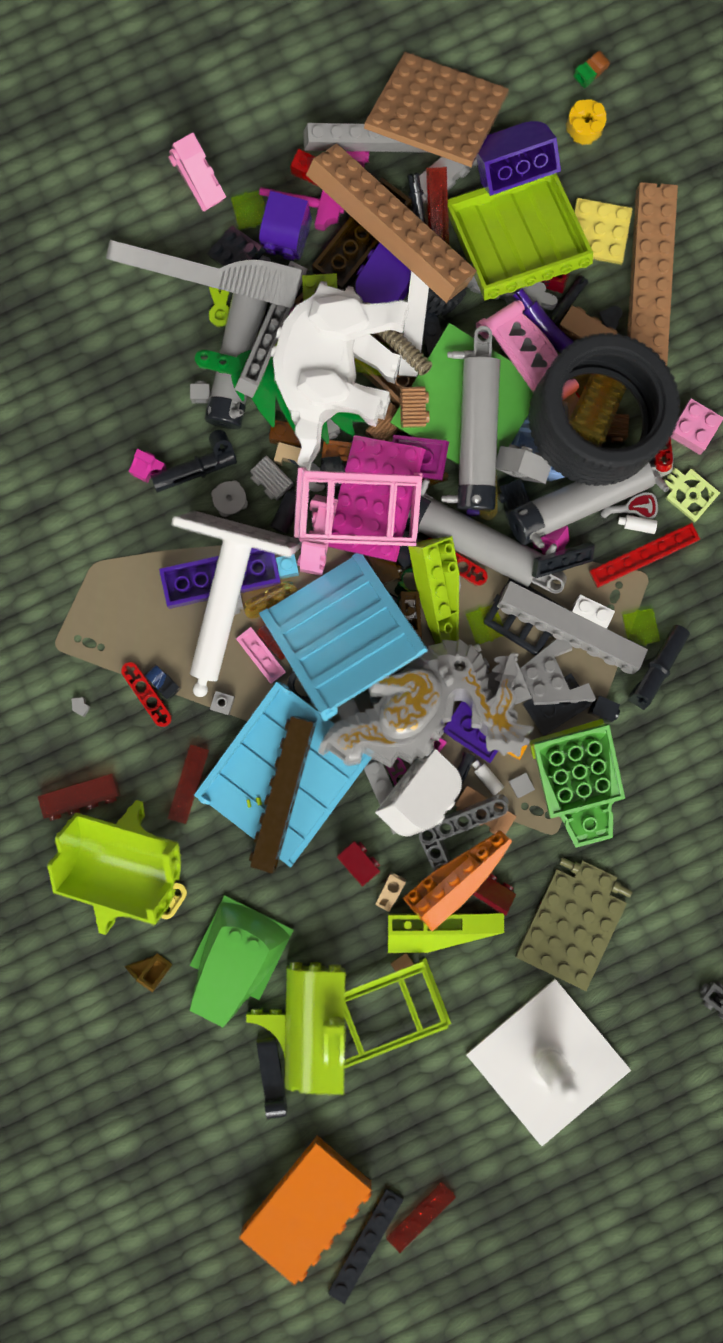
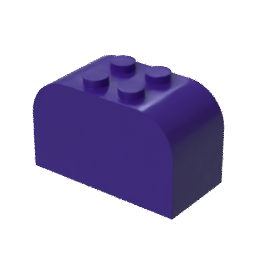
[476,121,561,196]
[259,191,312,261]
[356,243,411,304]

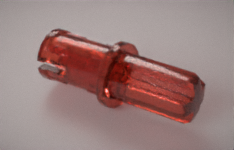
[256,625,285,660]

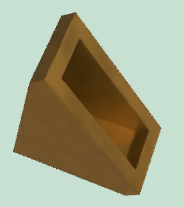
[124,954,173,992]

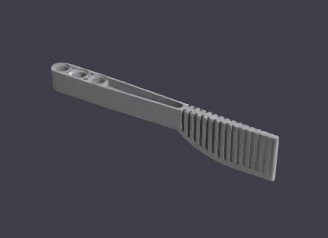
[106,240,302,309]

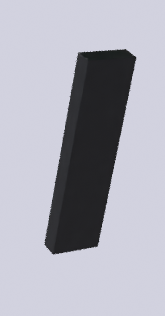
[532,542,595,578]

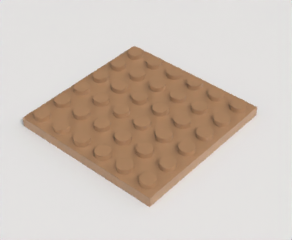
[364,52,509,167]

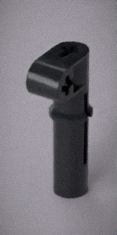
[150,430,237,493]
[627,625,690,710]

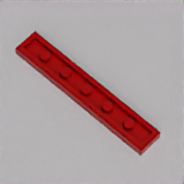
[589,523,700,588]

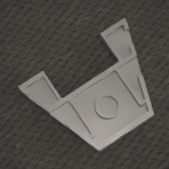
[520,639,596,705]

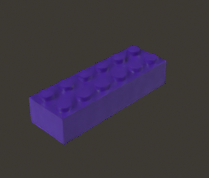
[159,548,281,609]

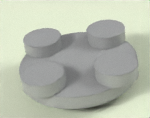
[211,480,248,517]

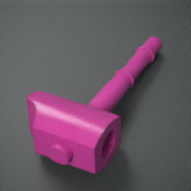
[259,187,345,231]

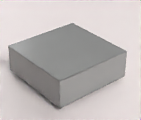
[509,773,535,799]

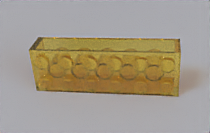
[568,374,626,447]

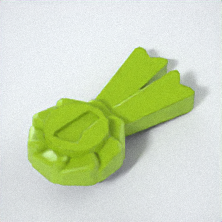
[209,287,230,327]

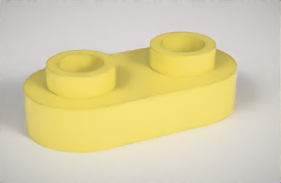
[161,883,187,919]

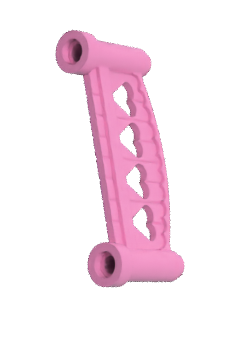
[476,300,579,400]

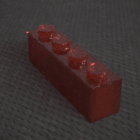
[37,774,121,821]

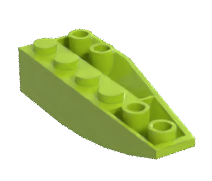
[408,536,459,644]
[388,913,504,953]

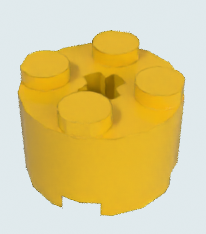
[566,99,606,145]

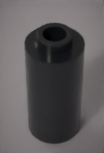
[270,490,296,534]

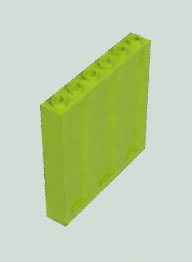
[446,173,593,300]

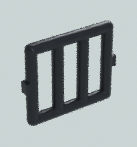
[483,578,564,655]

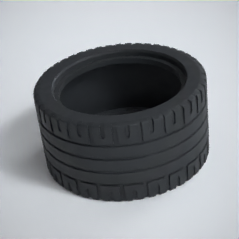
[528,333,680,486]

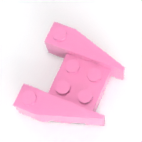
[168,133,226,212]
[297,495,338,576]

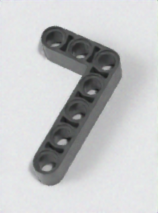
[419,794,509,871]

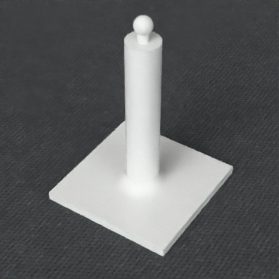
[172,511,302,697]
[466,979,631,1146]

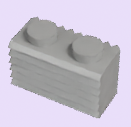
[250,455,294,501]

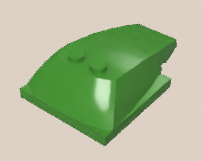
[532,724,625,847]
[189,895,294,1027]

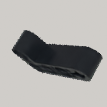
[256,1036,288,1120]

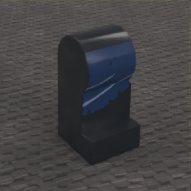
[144,664,181,700]

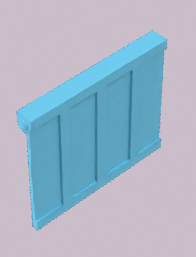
[259,553,427,721]
[194,682,372,867]

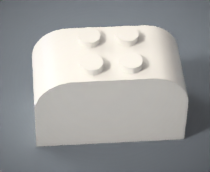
[375,749,462,836]

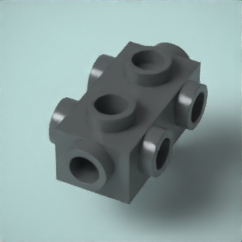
[700,981,723,1019]

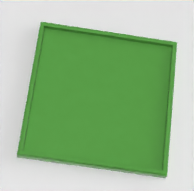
[390,323,533,465]

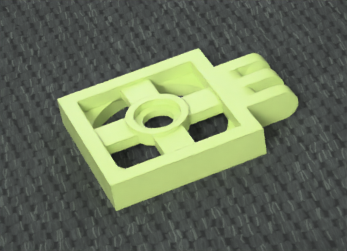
[664,468,720,523]

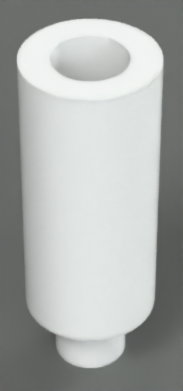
[618,515,657,534]
[472,760,504,795]

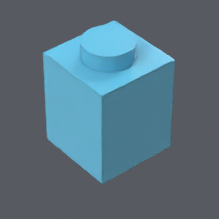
[276,554,299,579]

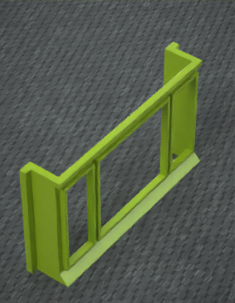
[344,958,451,1069]

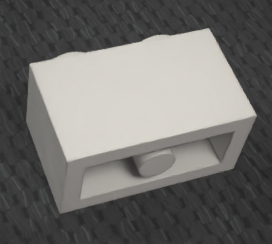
[571,595,615,629]

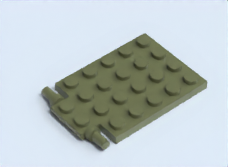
[515,857,633,991]

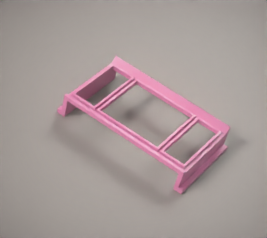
[294,467,422,546]

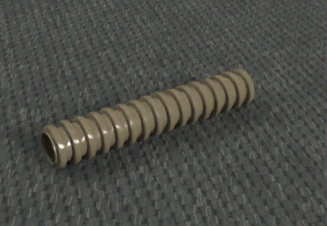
[365,302,432,376]

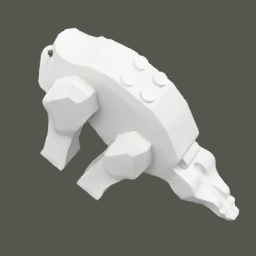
[271,281,409,471]

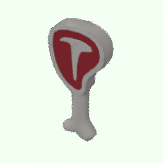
[600,492,658,519]

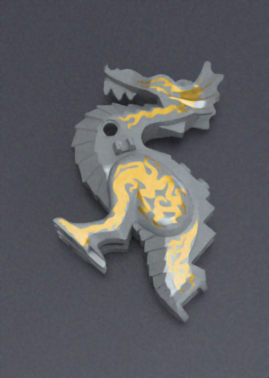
[318,639,533,768]

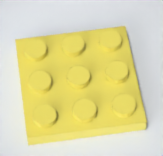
[574,198,633,265]

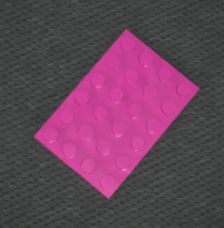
[328,435,425,562]

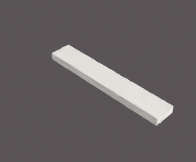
[399,271,429,378]

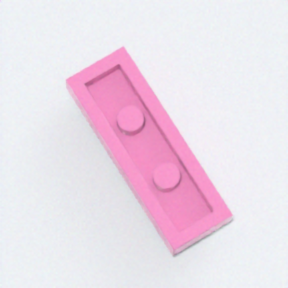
[236,627,286,684]

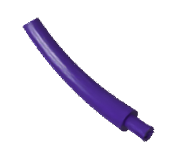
[513,288,620,383]

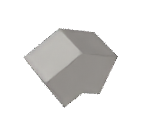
[71,697,91,717]

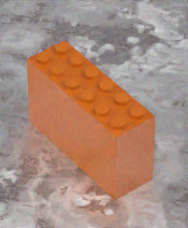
[239,1136,372,1285]

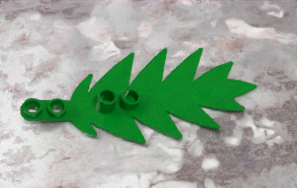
[195,350,365,444]

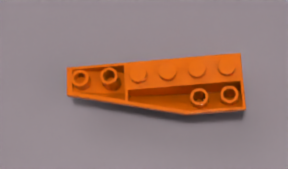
[403,830,512,931]

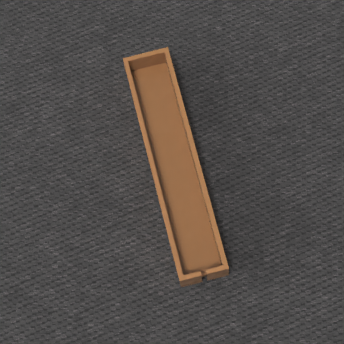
[306,143,477,303]
[627,182,678,366]

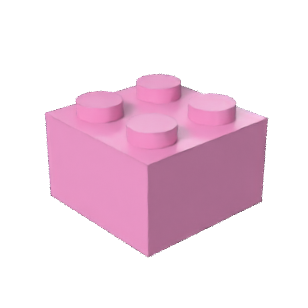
[671,399,723,455]

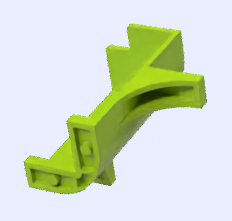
[48,800,181,935]
[246,962,345,1094]

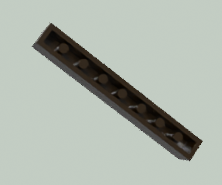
[249,716,317,874]

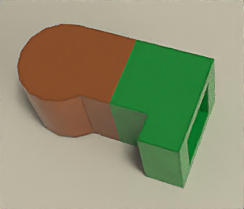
[573,51,610,89]

